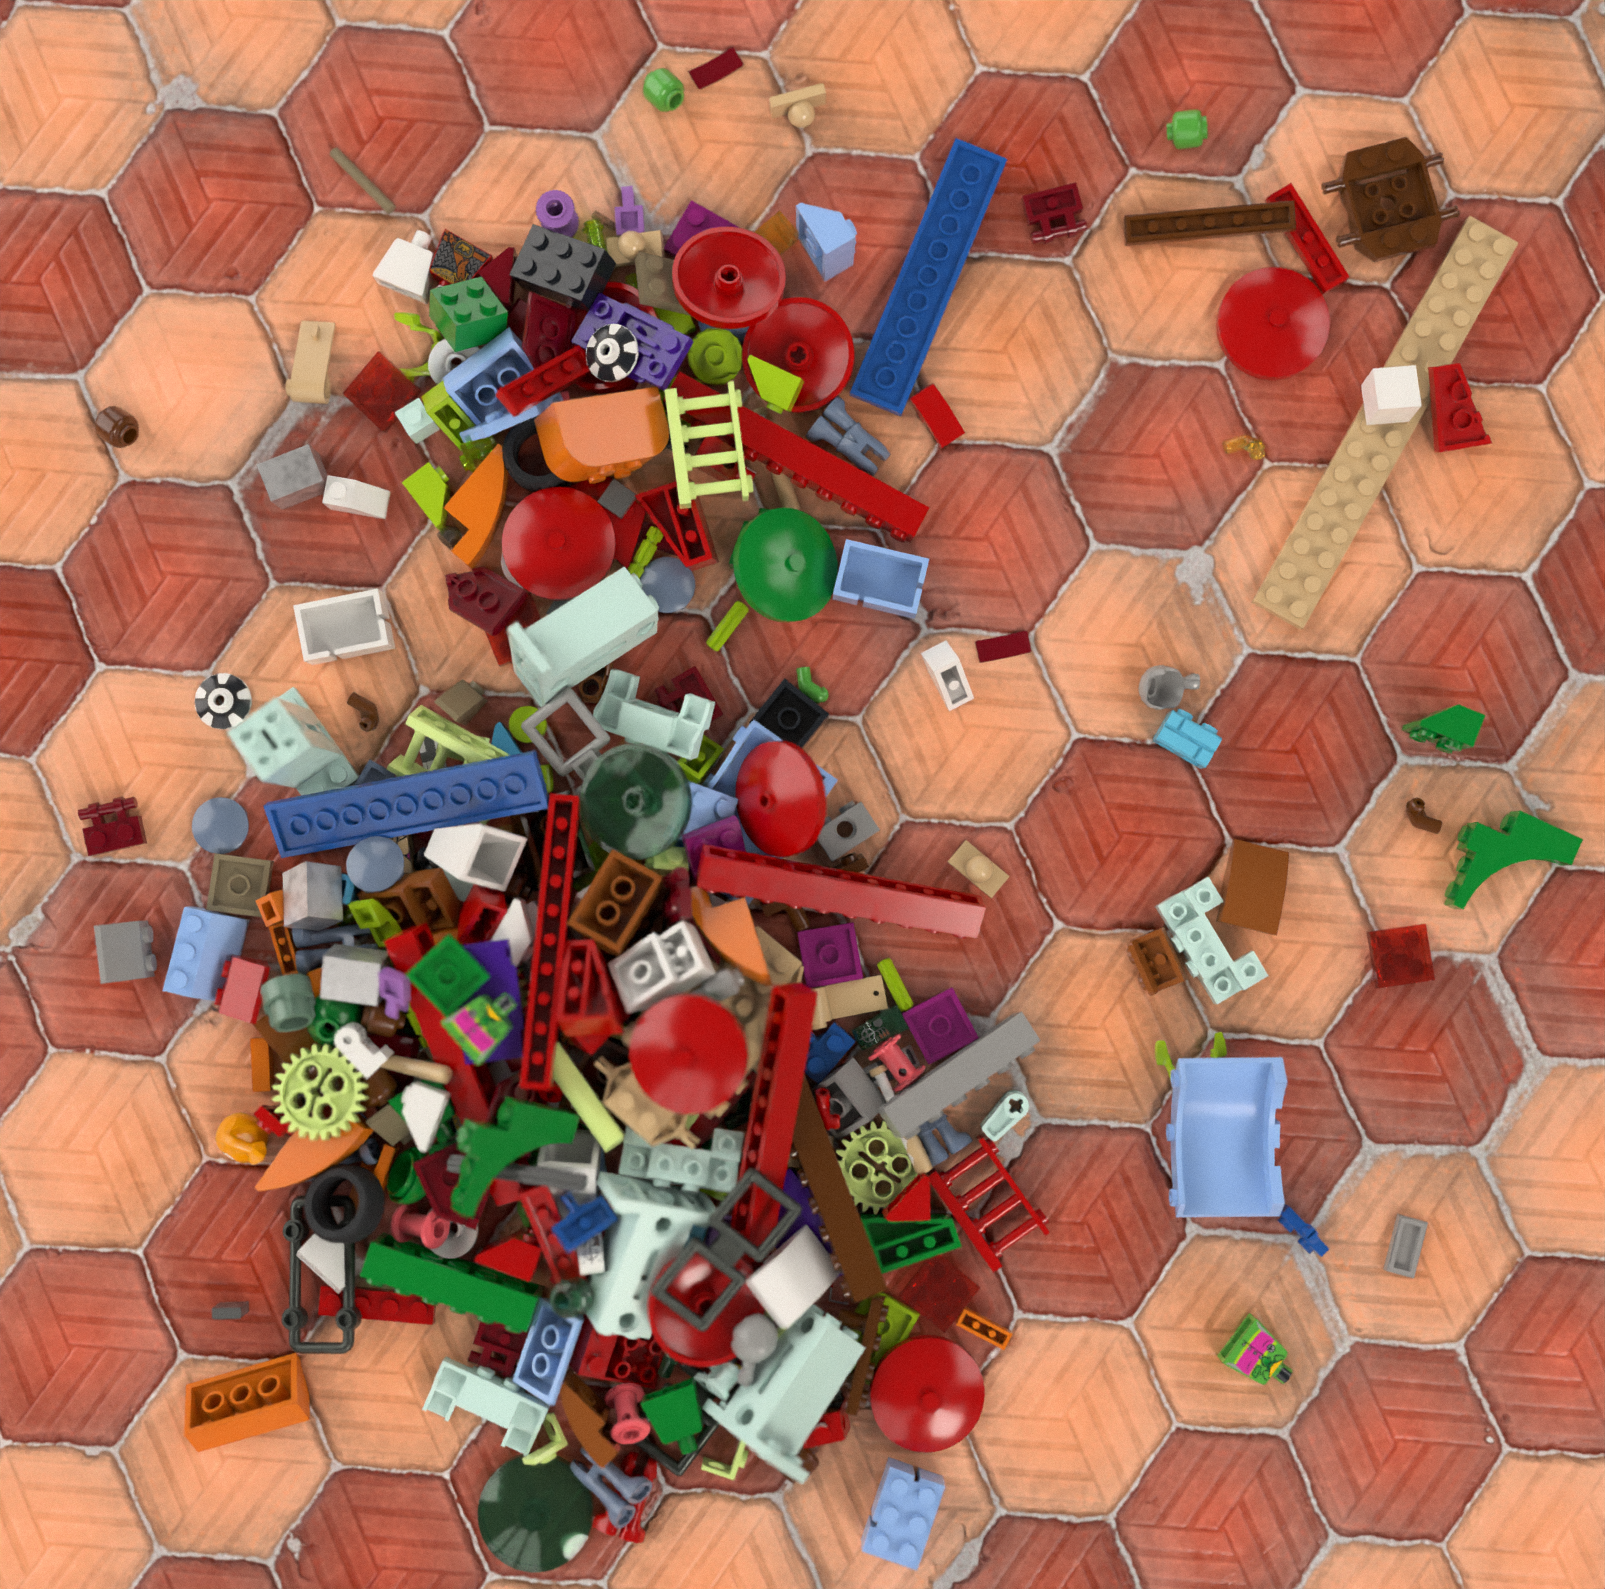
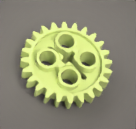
[272,1044,369,1141]
[836,1120,926,1215]

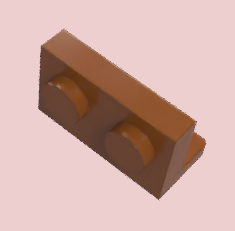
[1127,926,1187,996]

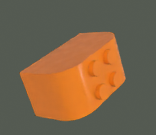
[534,387,669,484]

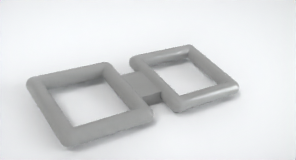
[521,688,664,843]

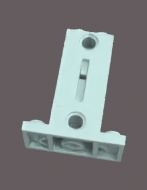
[507,567,659,708]
[227,687,359,796]
[579,1172,716,1339]
[702,1304,865,1484]

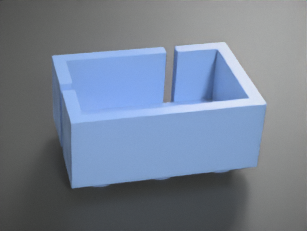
[832,539,929,619]
[861,1457,945,1570]

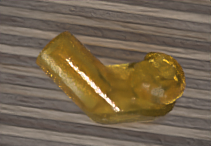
[1222,434,1265,460]

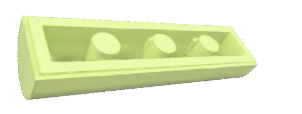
[553,1042,624,1152]

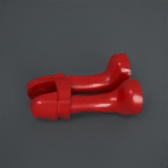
[592,1451,657,1543]

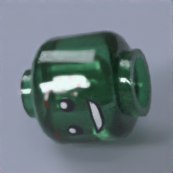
[550,1277,594,1319]

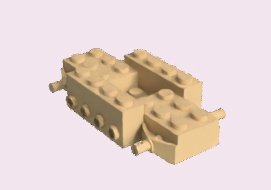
[594,926,804,1149]

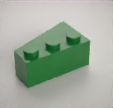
[860,1213,962,1274]

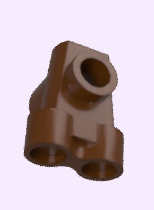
[579,663,614,704]

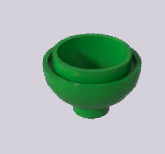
[306,995,364,1048]
[387,1147,428,1205]

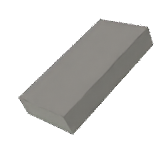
[1383,1214,1428,1278]

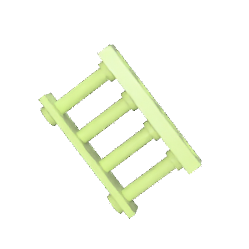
[665,381,753,509]
[387,705,509,825]

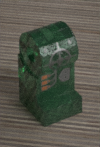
[851,1004,909,1051]

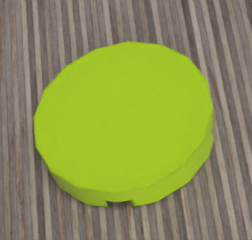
[688,327,743,385]

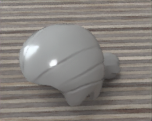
[1138,665,1200,710]
[731,1314,778,1387]

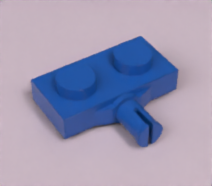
[804,1021,856,1084]
[551,1191,618,1254]
[1277,1204,1329,1257]

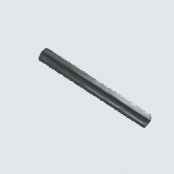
[447,1154,588,1192]

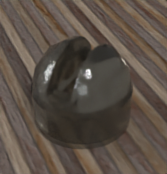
[437,525,462,550]

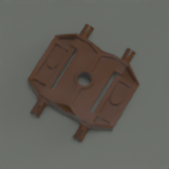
[1321,137,1459,262]

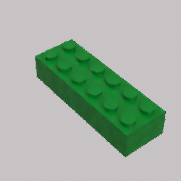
[360,1232,545,1333]

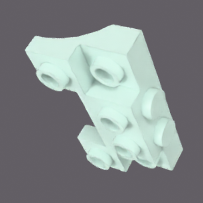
[593,668,715,760]
[1155,877,1268,1004]
[619,1126,744,1193]
[422,1357,550,1457]

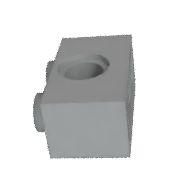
[817,800,880,862]

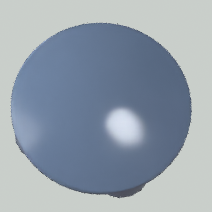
[640,557,695,613]
[192,797,249,854]
[346,836,404,893]

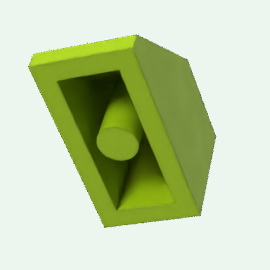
[748,355,804,414]
[421,381,476,451]
[402,462,451,532]
[664,734,724,796]

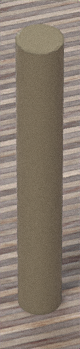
[330,147,396,214]

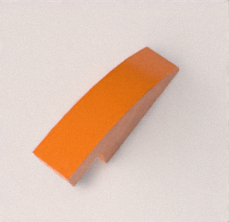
[443,443,508,569]
[692,886,773,987]
[255,1113,374,1191]

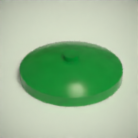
[733,508,838,623]

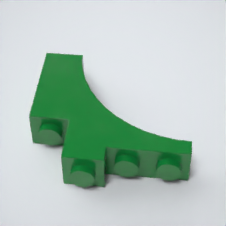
[1444,811,1583,910]
[451,1096,580,1217]

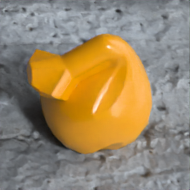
[215,1112,269,1165]

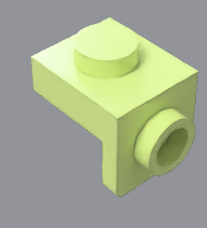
[645,845,688,876]

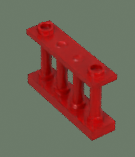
[926,1134,1050,1273]

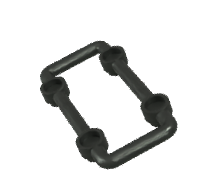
[282,1195,362,1354]

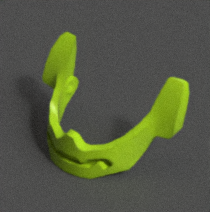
[389,312,444,384]
[1155,1032,1227,1080]

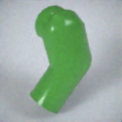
[796,667,829,704]

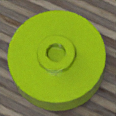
[509,706,547,743]

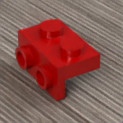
[253,1105,311,1137]

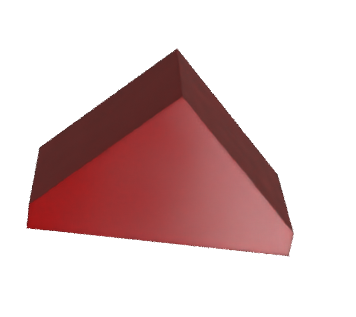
[882,1173,930,1222]

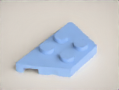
[459,392,564,443]

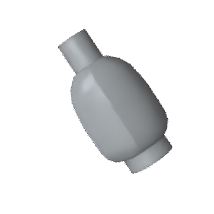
[690,968,745,1001]

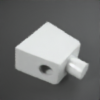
[372,230,434,304]

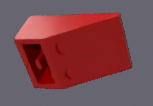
[568,1308,666,1389]

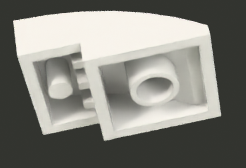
[608,920,716,1013]
[745,1225,840,1328]

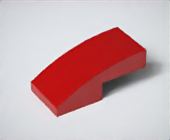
[909,383,965,448]

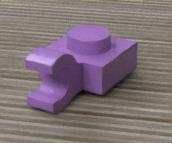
[614,186,645,236]
[379,967,411,1020]

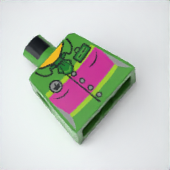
[440,992,517,1065]
[1217,1313,1293,1385]

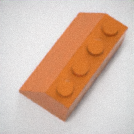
[184,1353,310,1452]

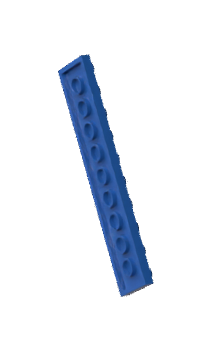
[849,138,1007,417]
[263,750,549,858]

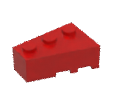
[634,478,719,571]
[556,939,624,1037]

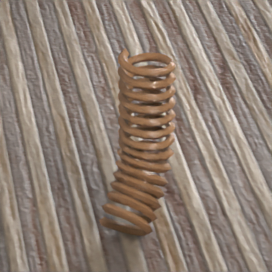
[592,210,616,231]

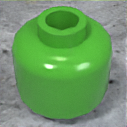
[643,68,684,112]
[1167,109,1208,149]

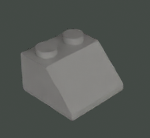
[94,920,157,984]
[810,1057,886,1141]

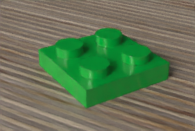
[405,933,491,1018]

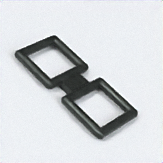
[651,1168,803,1332]
[630,1362,741,1476]

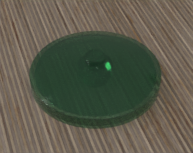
[580,744,692,860]
[478,1452,594,1572]

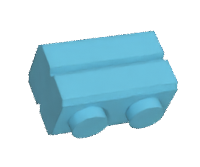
[1152,709,1222,769]

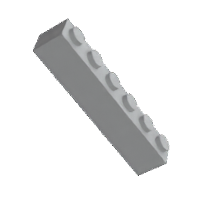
[877,1012,1041,1140]

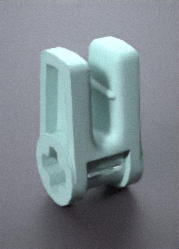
[980,1090,1029,1141]
[694,1361,740,1400]

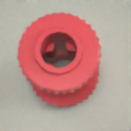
[868,1034,926,1092]
[391,1203,450,1249]
[604,1383,651,1444]

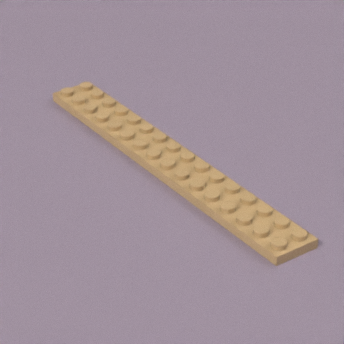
[1251,216,1518,630]

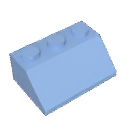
[796,203,857,282]
[443,327,534,425]
[163,906,250,1001]
[512,1298,583,1405]

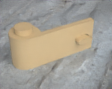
[286,321,336,404]
[811,975,888,1030]

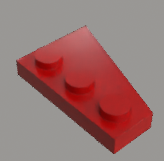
[1428,363,1492,453]

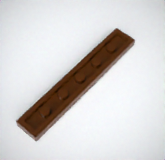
[1123,200,1296,246]

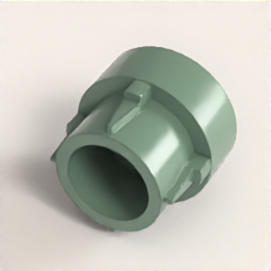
[260,974,316,1032]

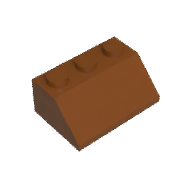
[567,849,664,958]

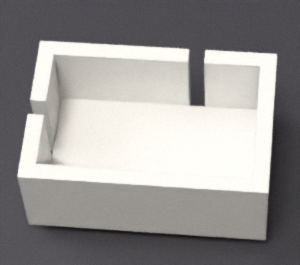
[293,589,395,665]

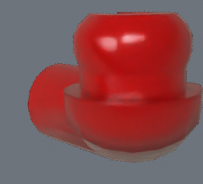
[815,1088,840,1131]

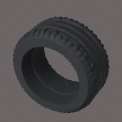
[502,416,569,492]
[304,1164,385,1243]

